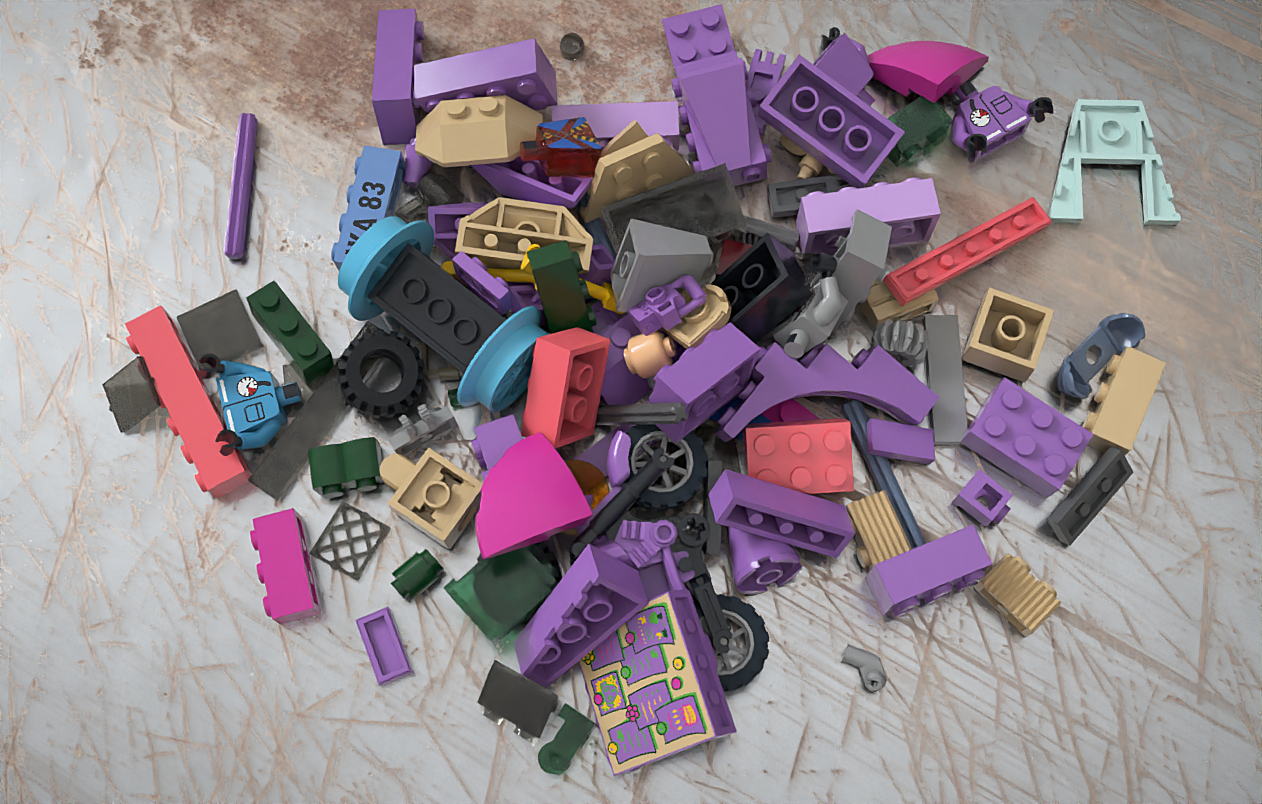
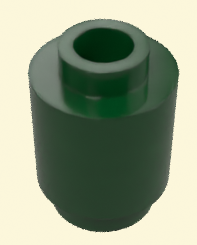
[391,548,443,599]

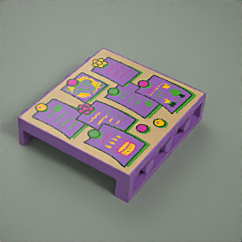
[579,590,737,776]

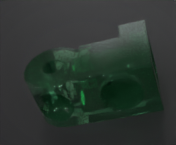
[538,703,597,775]

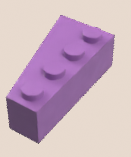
[372,9,425,145]

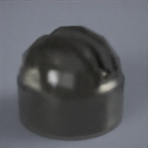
[560,32,585,60]

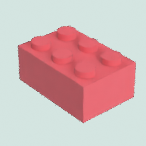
[521,327,611,449]
[742,418,854,494]

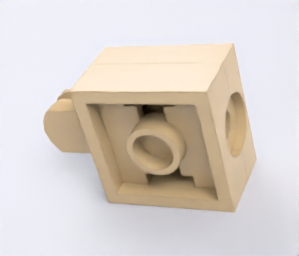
[380,447,483,550]

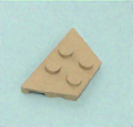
[579,133,695,223]

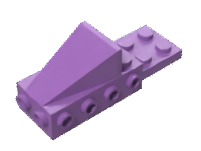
[662,4,772,193]

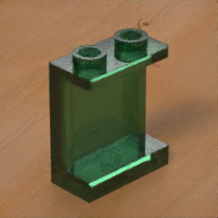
[443,545,558,646]

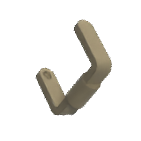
[421,343,464,381]

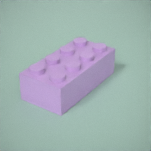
[795,177,941,260]

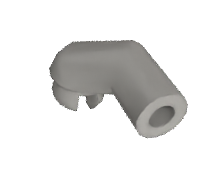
[842,644,887,691]

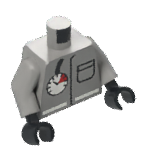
[772,252,849,358]

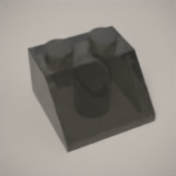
[477,660,563,743]

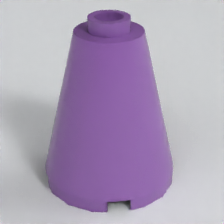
[727,526,802,594]

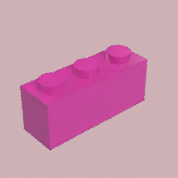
[250,508,322,624]

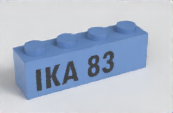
[331,146,405,271]

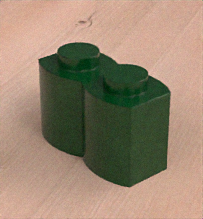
[308,437,384,498]

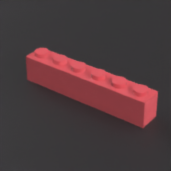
[125,305,254,499]

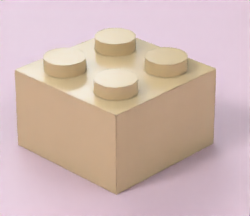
[962,287,1054,382]

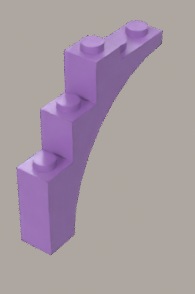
[715,342,940,442]

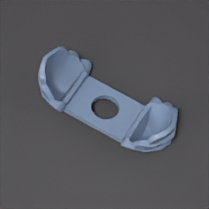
[1057,313,1146,399]

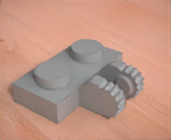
[388,404,458,456]

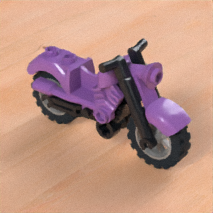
[569,424,769,692]

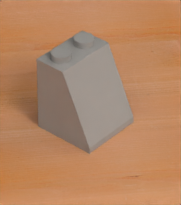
[610,219,713,313]

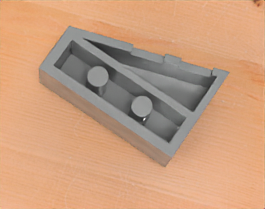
[810,209,892,333]

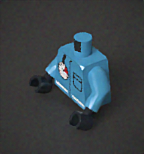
[199,353,302,456]

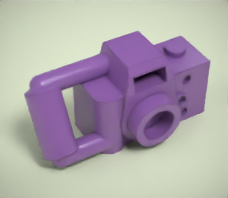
[628,274,707,336]

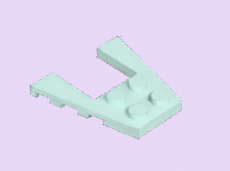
[1048,99,1181,225]

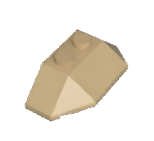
[415,95,543,168]
[455,197,593,274]

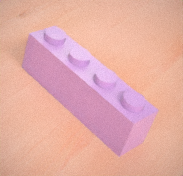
[552,101,679,156]

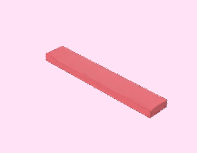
[883,197,1052,306]

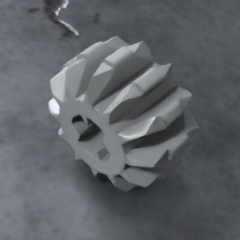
[871,319,929,367]

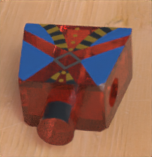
[520,117,602,177]

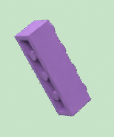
[708,469,855,558]

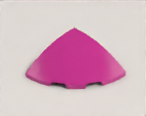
[867,41,989,103]
[475,432,593,560]

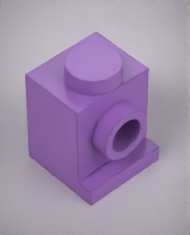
[952,469,1013,527]

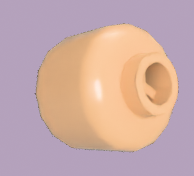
[624,330,677,379]

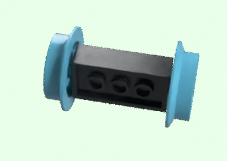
[338,216,549,412]

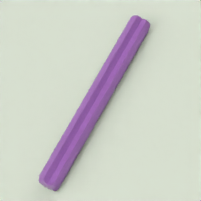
[224,113,258,259]

